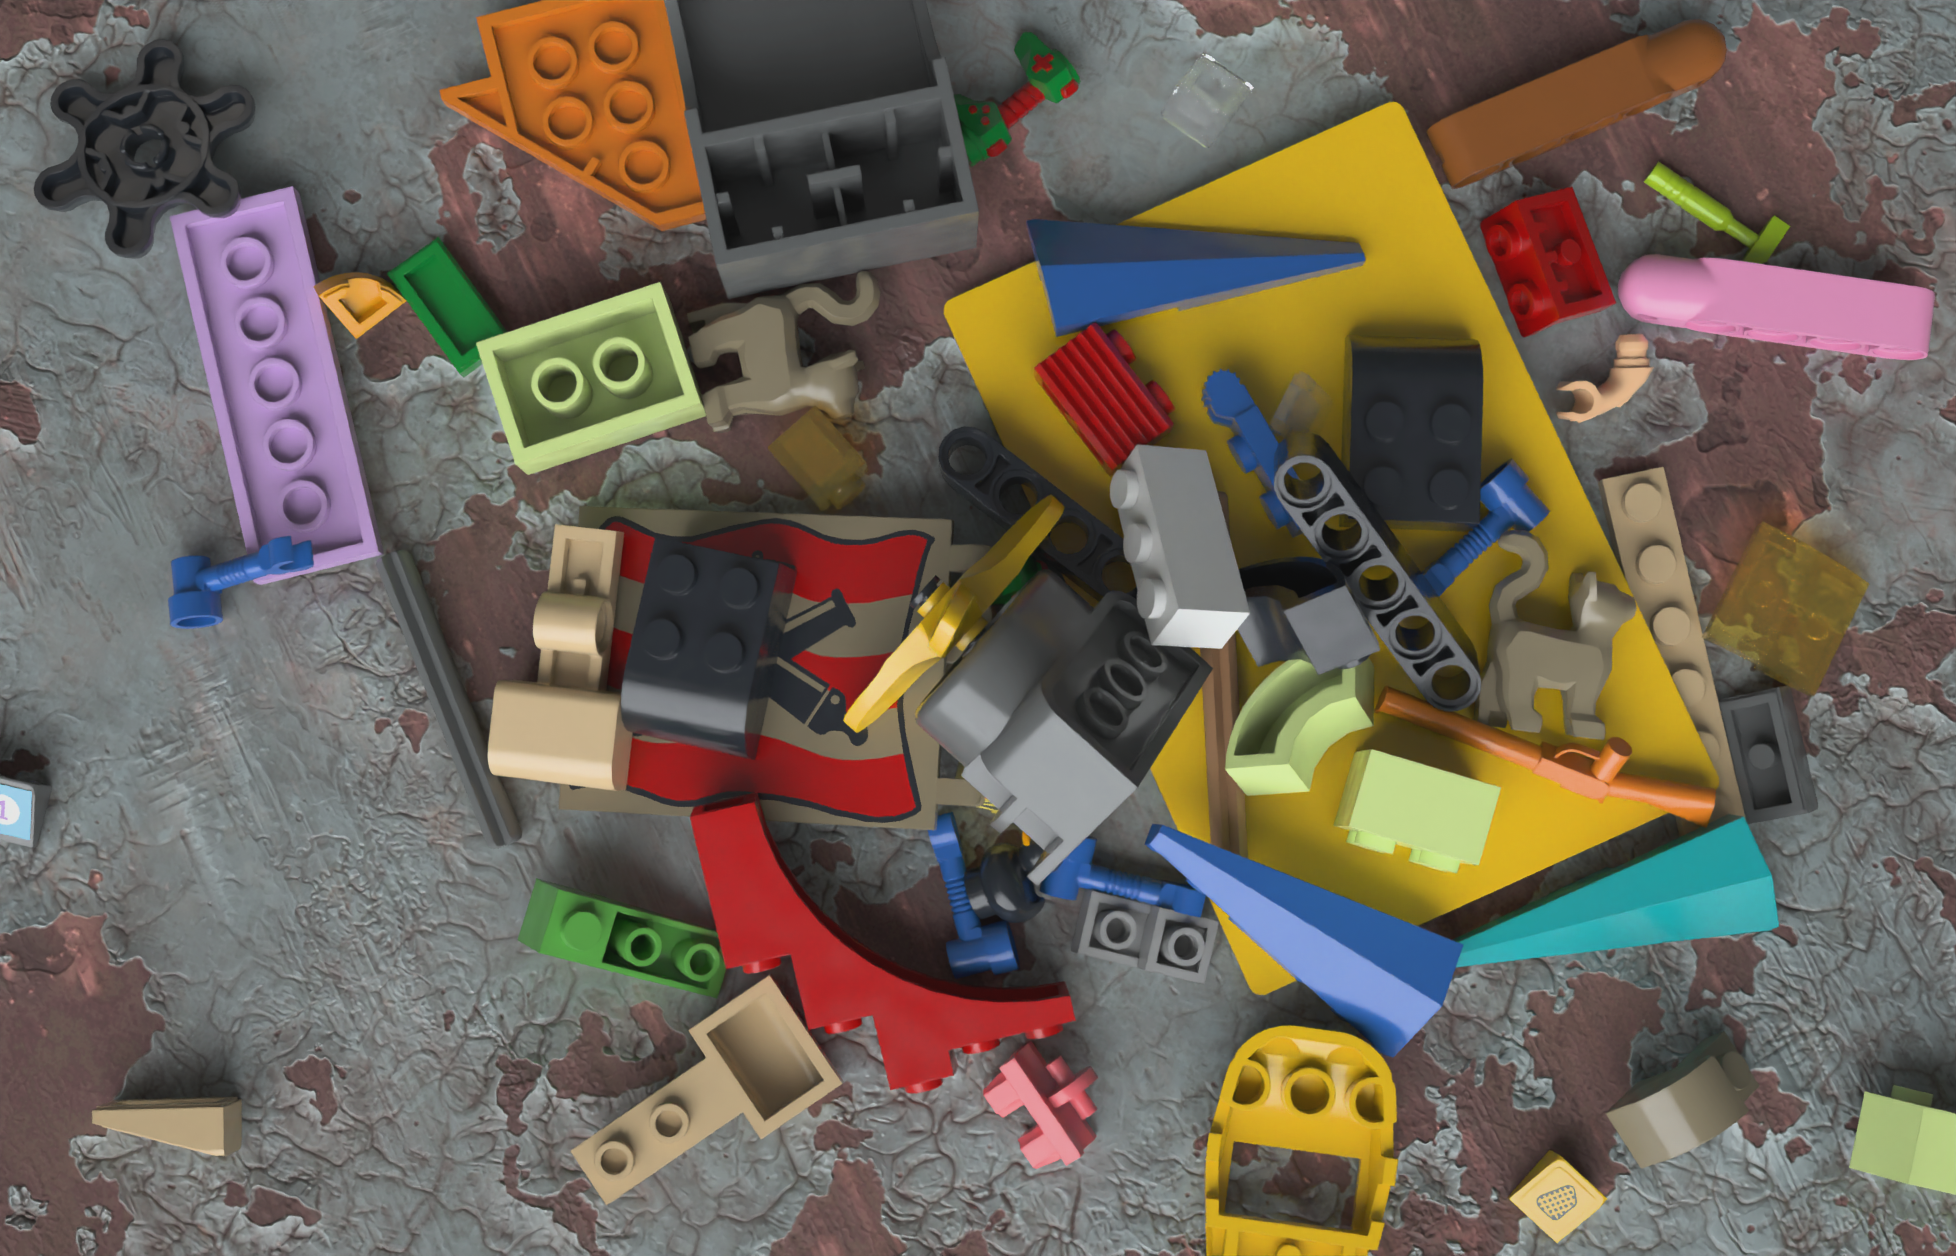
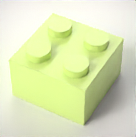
[1333,749,1501,874]

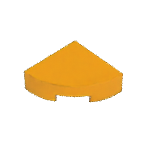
[313,272,406,339]

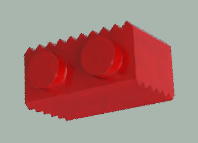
[1034,322,1175,477]

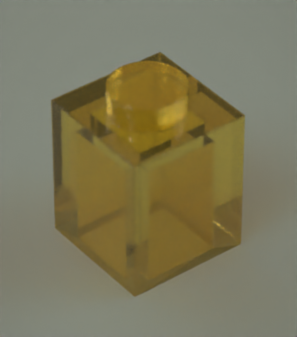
[767,405,869,512]

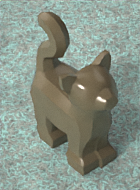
[687,271,881,433]
[1473,530,1636,740]

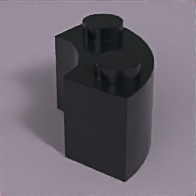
[1237,556,1380,675]

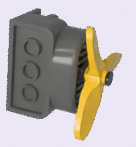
[843,494,1213,886]

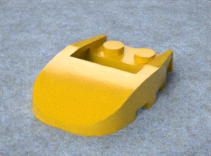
[1204,1025,1398,1256]

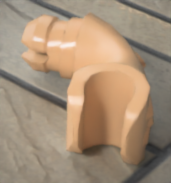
[1556,334,1654,423]

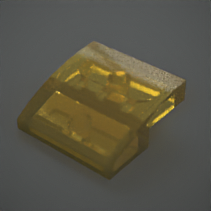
[1702,522,1869,697]

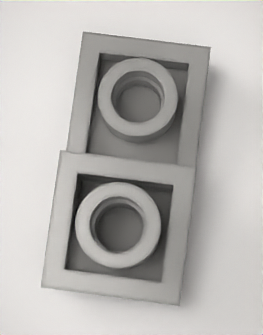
[1070,889,1219,984]

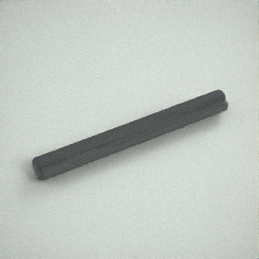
[376,549,522,849]

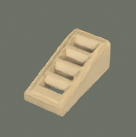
[92,1097,242,1156]

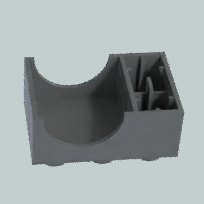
[664,0,979,299]

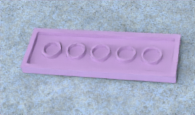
[170,186,384,585]

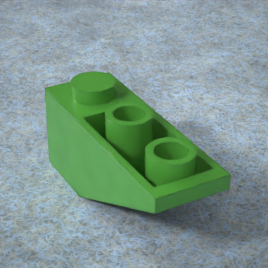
[518,878,726,999]

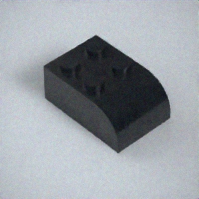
[1339,335,1483,532]
[621,537,797,760]

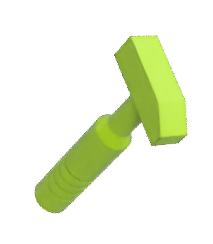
[1643,161,1790,264]

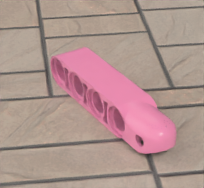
[1618,254,1935,360]

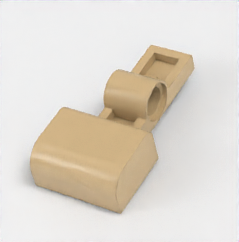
[488,524,633,791]
[571,974,844,1206]

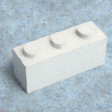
[1110,444,1250,649]

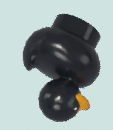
[964,832,1063,923]

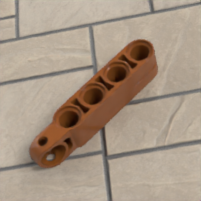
[1426,19,1727,189]

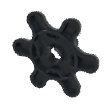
[34,39,256,259]

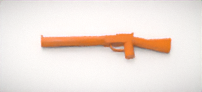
[1374,686,1716,828]

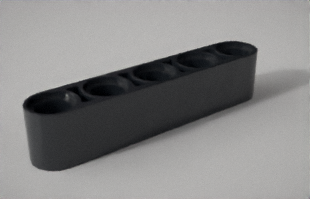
[938,426,1138,602]
[1274,432,1481,711]

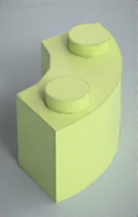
[1225,658,1374,796]
[1849,1085,1956,1195]

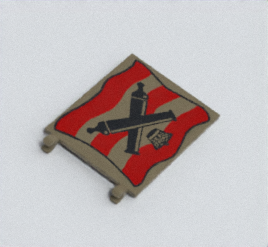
[559,506,992,830]

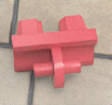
[983,1041,1098,1169]

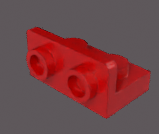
[1480,187,1616,337]

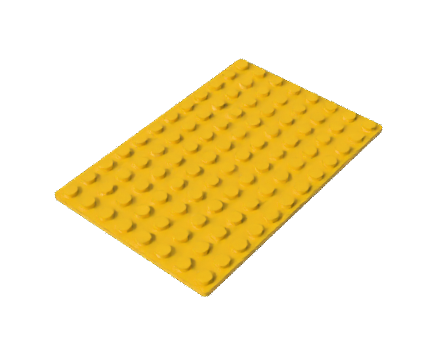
[943,102,1719,995]

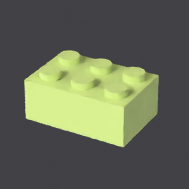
[476,282,706,475]

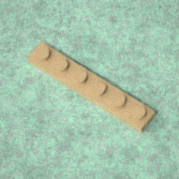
[1598,467,1746,837]

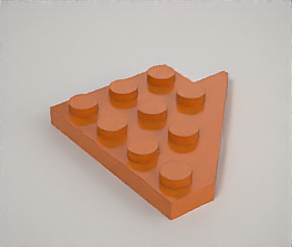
[439,0,706,231]

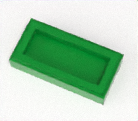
[387,237,508,378]

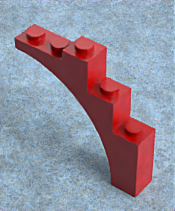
[690,792,1076,1094]

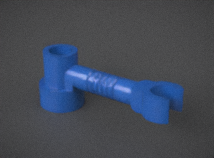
[1422,458,1550,596]
[168,536,314,629]
[928,812,1020,979]
[1039,835,1206,917]

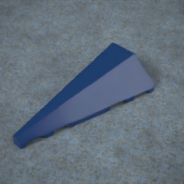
[1026,219,1366,337]
[1145,824,1464,1057]

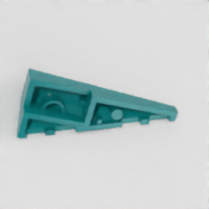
[1453,814,1779,967]

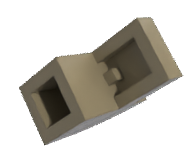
[1605,1031,1760,1169]

